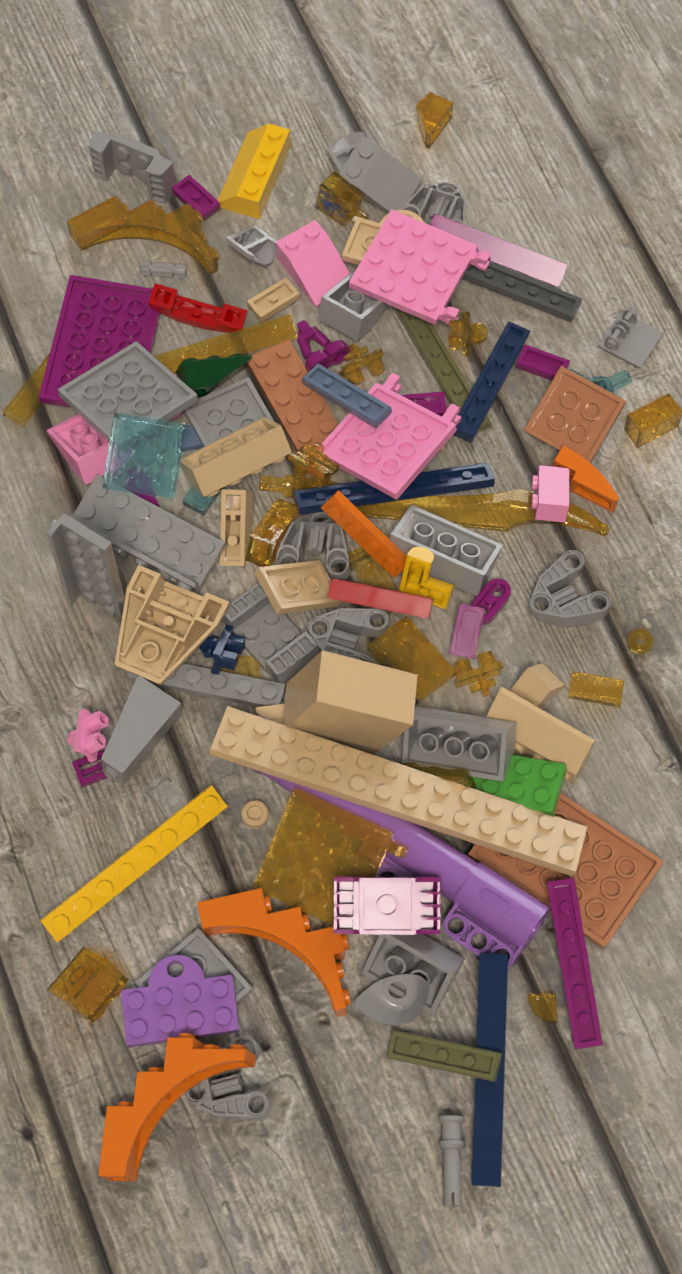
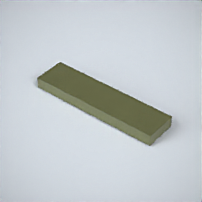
[386,1030,502,1082]

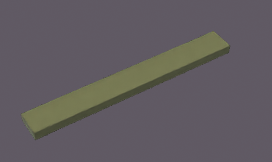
[392,306,492,432]

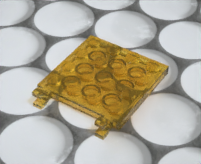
[253,788,410,926]

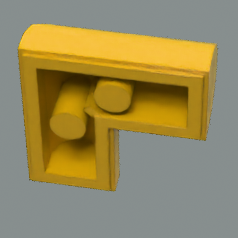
[399,547,455,610]

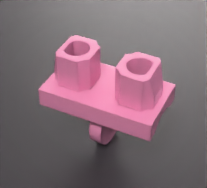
[67,708,109,762]

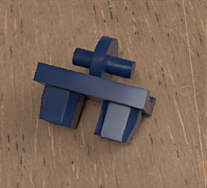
[200,624,246,675]

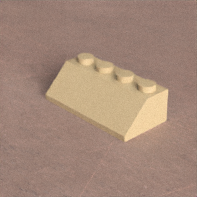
[178,417,292,497]
[486,687,595,784]

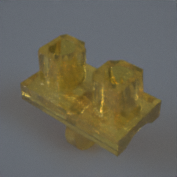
[448,311,488,356]
[338,343,385,386]
[288,442,339,487]
[454,651,504,697]

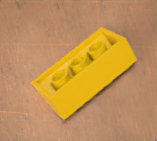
[218,124,291,219]

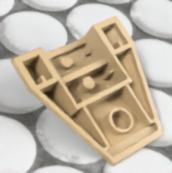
[114,565,230,685]

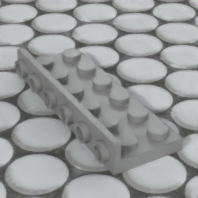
[68,475,227,593]
[47,513,125,619]

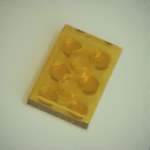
[367,616,456,705]

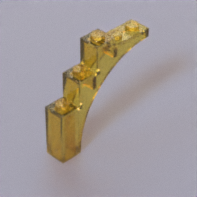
[67,196,219,275]

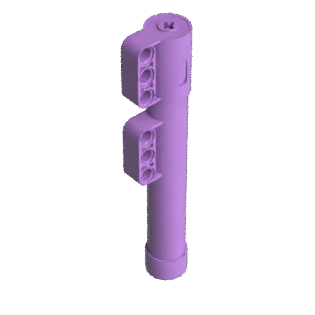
[250,715,551,970]

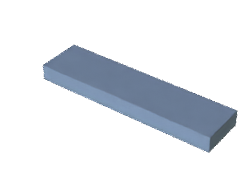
[302,363,392,428]

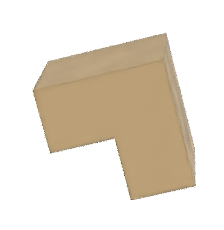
[510,663,565,709]

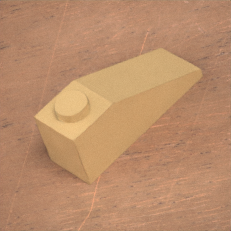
[220,489,254,566]

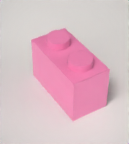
[531,465,569,523]

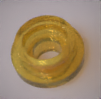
[627,629,654,654]

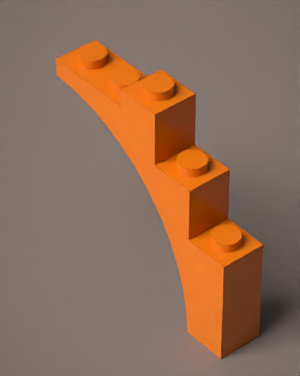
[197,888,351,1017]
[98,1033,256,1182]

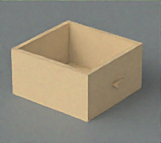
[282,650,418,754]

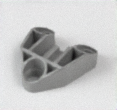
[402,182,466,225]
[276,512,351,580]
[529,550,611,629]
[308,608,389,663]
[184,1035,272,1121]

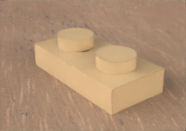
[247,277,300,323]

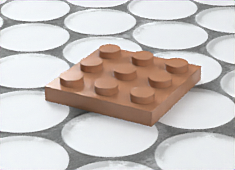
[524,366,627,463]

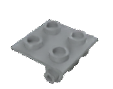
[598,307,664,368]

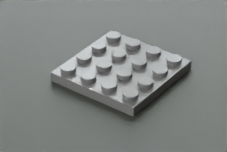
[58,341,198,451]

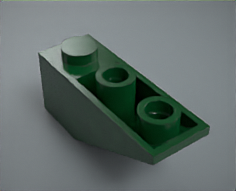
[176,353,252,397]

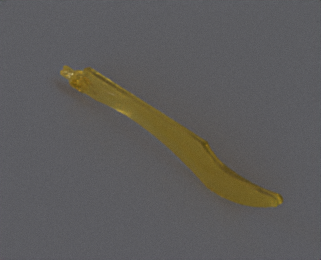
[259,474,609,536]

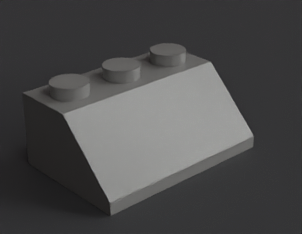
[361,934,465,1015]

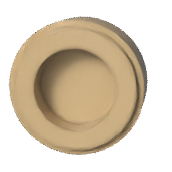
[242,800,269,829]

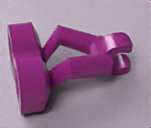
[297,320,350,372]

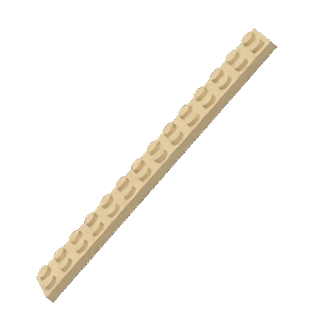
[209,706,587,877]

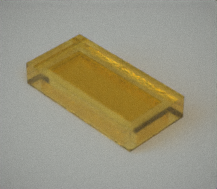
[568,671,624,708]

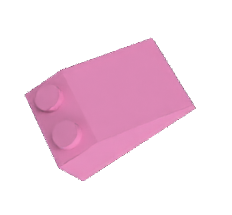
[276,220,350,308]
[47,414,129,485]

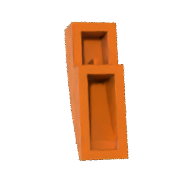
[553,445,619,513]

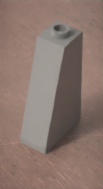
[101,675,182,784]

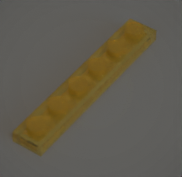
[154,314,297,374]

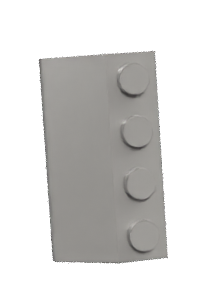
[390,504,503,596]
[402,706,517,782]

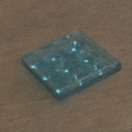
[102,412,186,499]

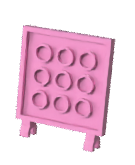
[349,209,491,327]
[316,372,462,500]

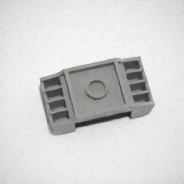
[88,130,176,204]
[222,582,320,683]

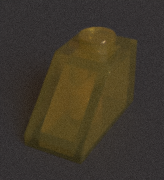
[416,91,453,149]

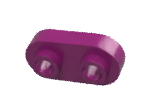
[471,578,511,625]

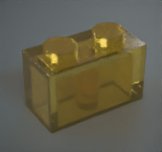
[624,393,682,448]

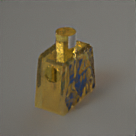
[315,170,369,227]

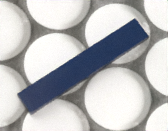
[453,321,530,443]

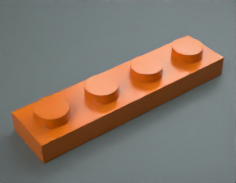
[321,490,407,578]

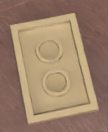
[255,560,342,615]

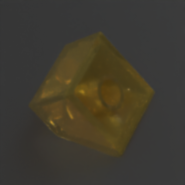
[47,947,129,1024]

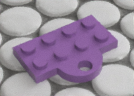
[121,955,240,1048]

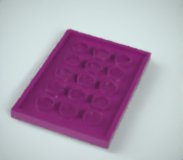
[39,275,160,408]

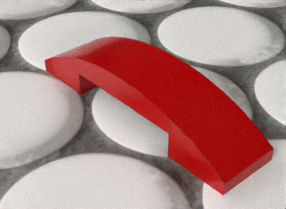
[148,283,247,333]

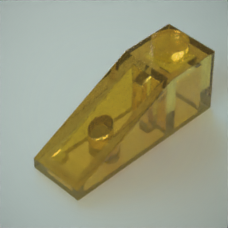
[245,498,298,567]

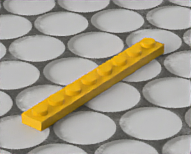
[39,785,228,943]

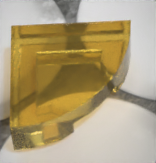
[527,994,557,1024]

